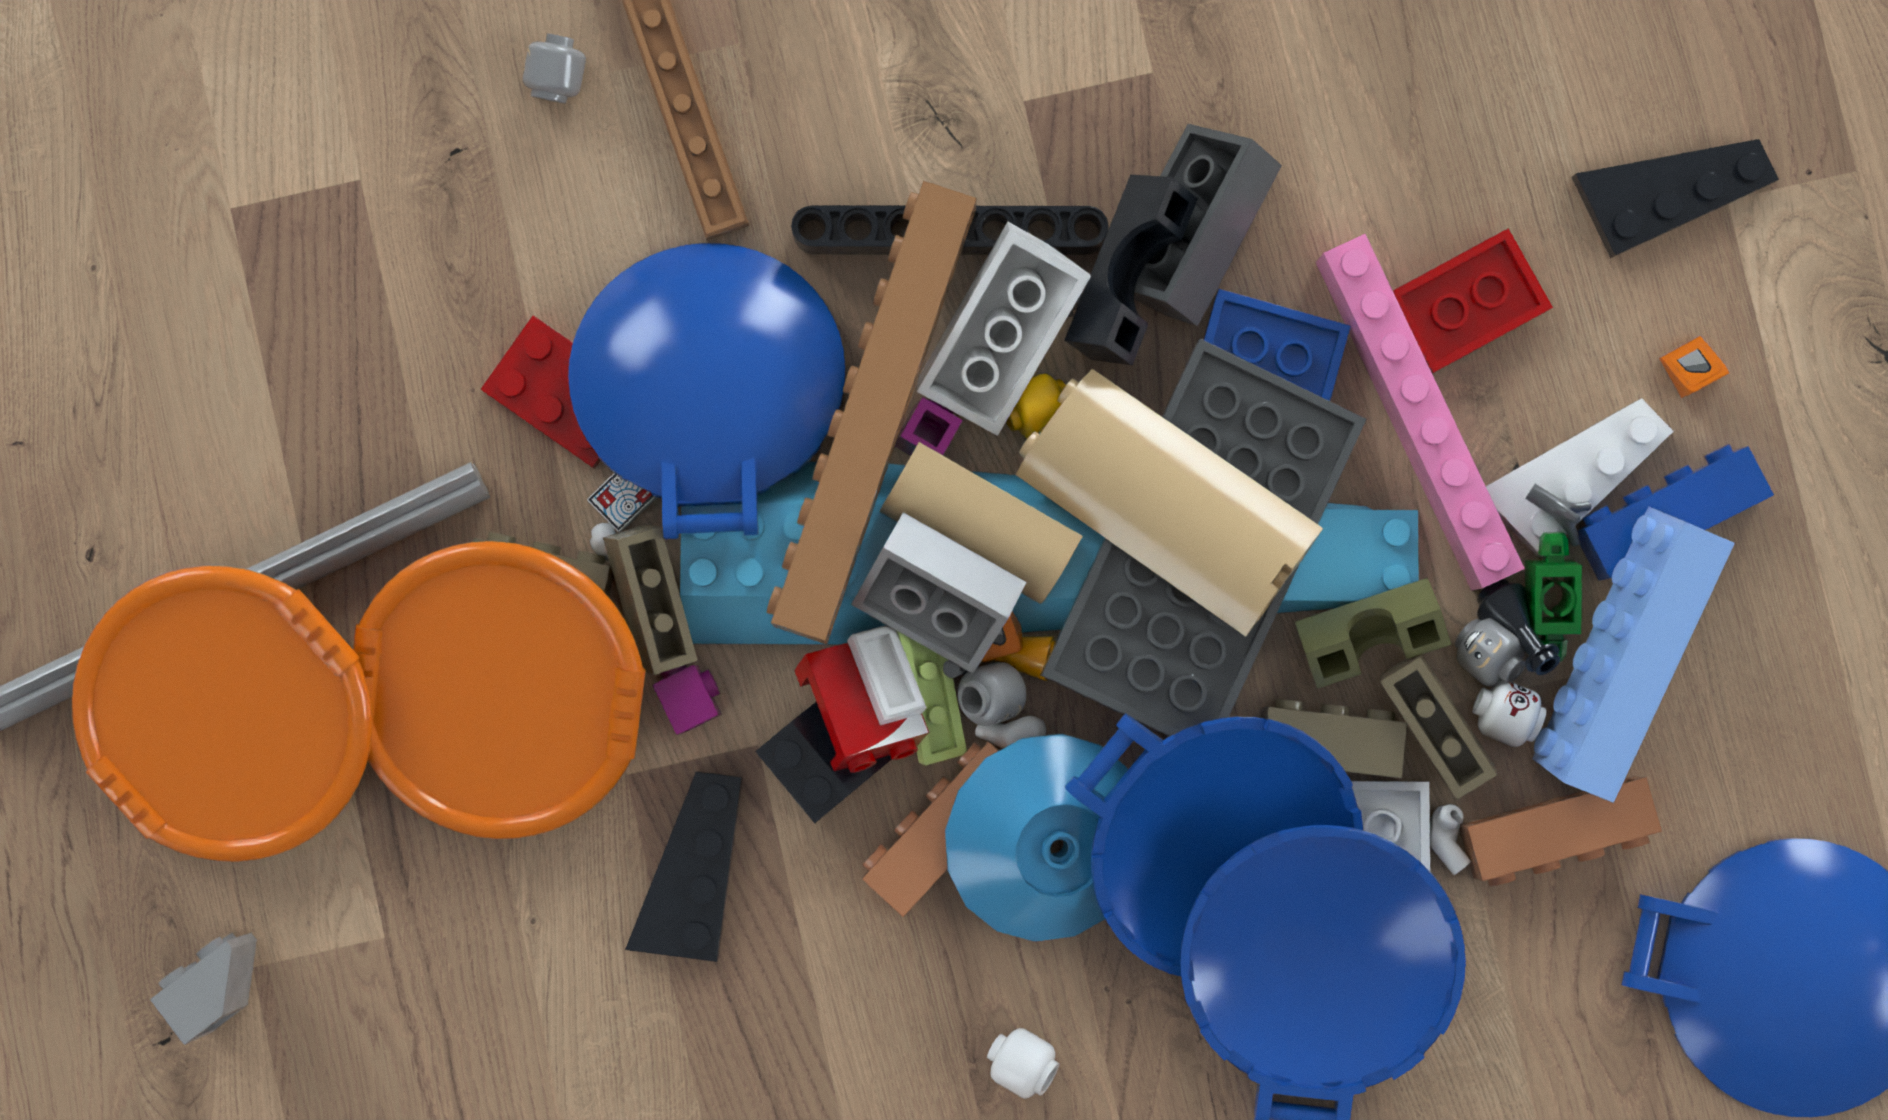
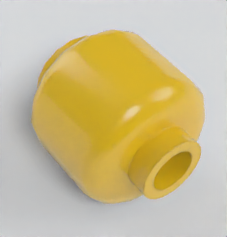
[1006,373,1066,439]

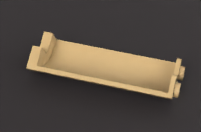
[1016,369,1323,637]

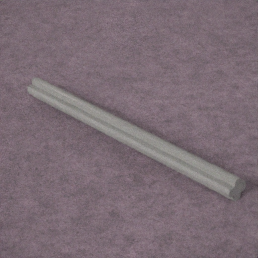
[0,462,490,731]

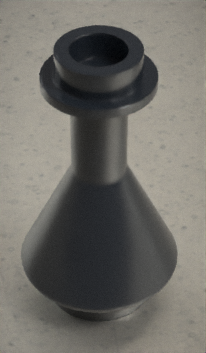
[1477,579,1560,675]

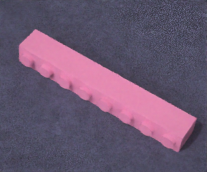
[1316,234,1525,591]

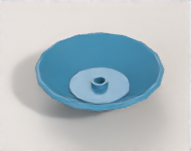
[945,734,1128,942]

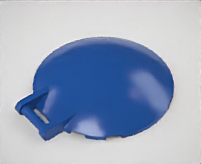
[568,243,845,539]
[1065,713,1363,977]
[1180,825,1466,1120]
[1621,838,1888,1117]

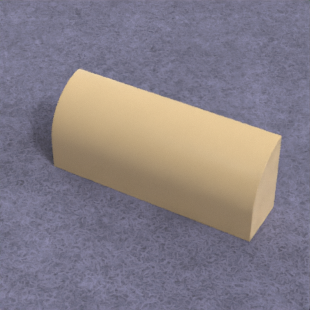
[879,442,1083,604]

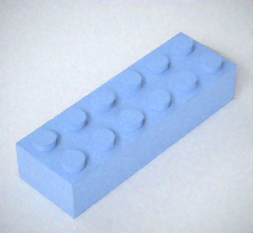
[1532,507,1735,803]

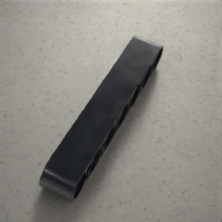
[791,205,1109,255]

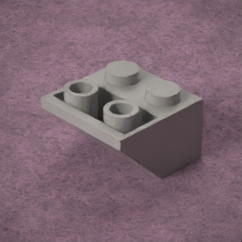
[150,933,257,1045]

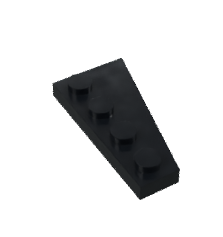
[1571,139,1779,259]
[625,771,743,962]

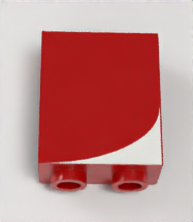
[794,642,929,773]

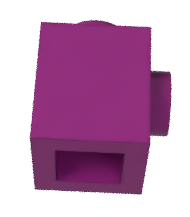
[895,397,963,456]
[652,664,722,735]

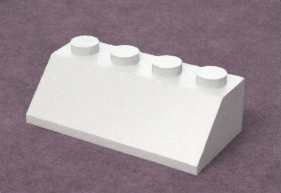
[917,222,1091,436]

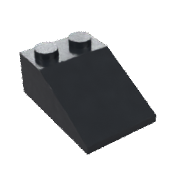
[755,701,892,823]

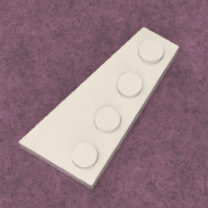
[1486,398,1674,558]
[1351,781,1430,871]

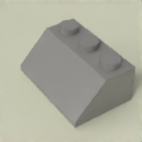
[851,512,1026,674]

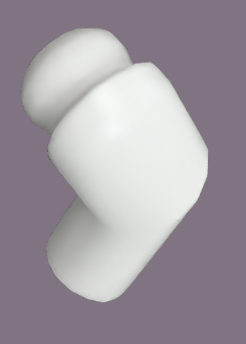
[975,715,1047,748]
[1430,804,1471,875]

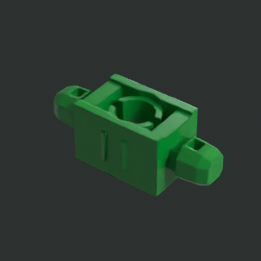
[1525,532,1582,662]

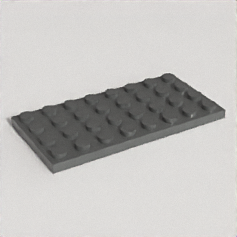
[1040,339,1367,737]

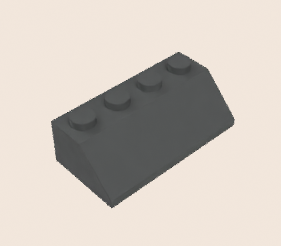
[1134,124,1282,326]

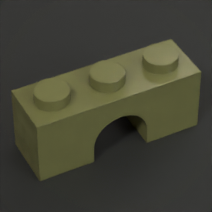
[1295,578,1452,689]

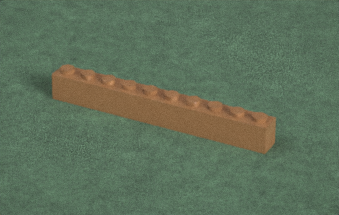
[766,180,977,645]

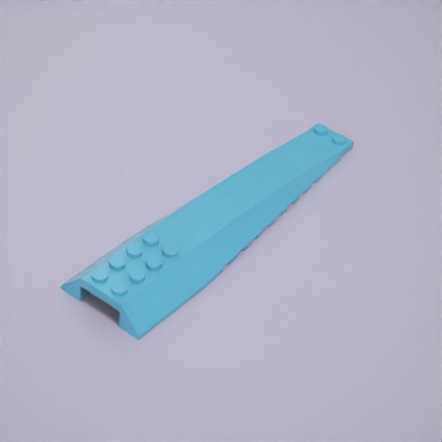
[680,462,1419,645]

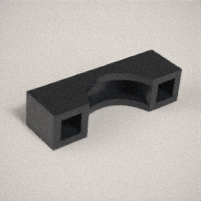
[1064,174,1198,365]

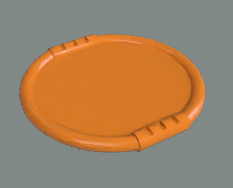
[353,541,646,839]
[72,566,373,862]

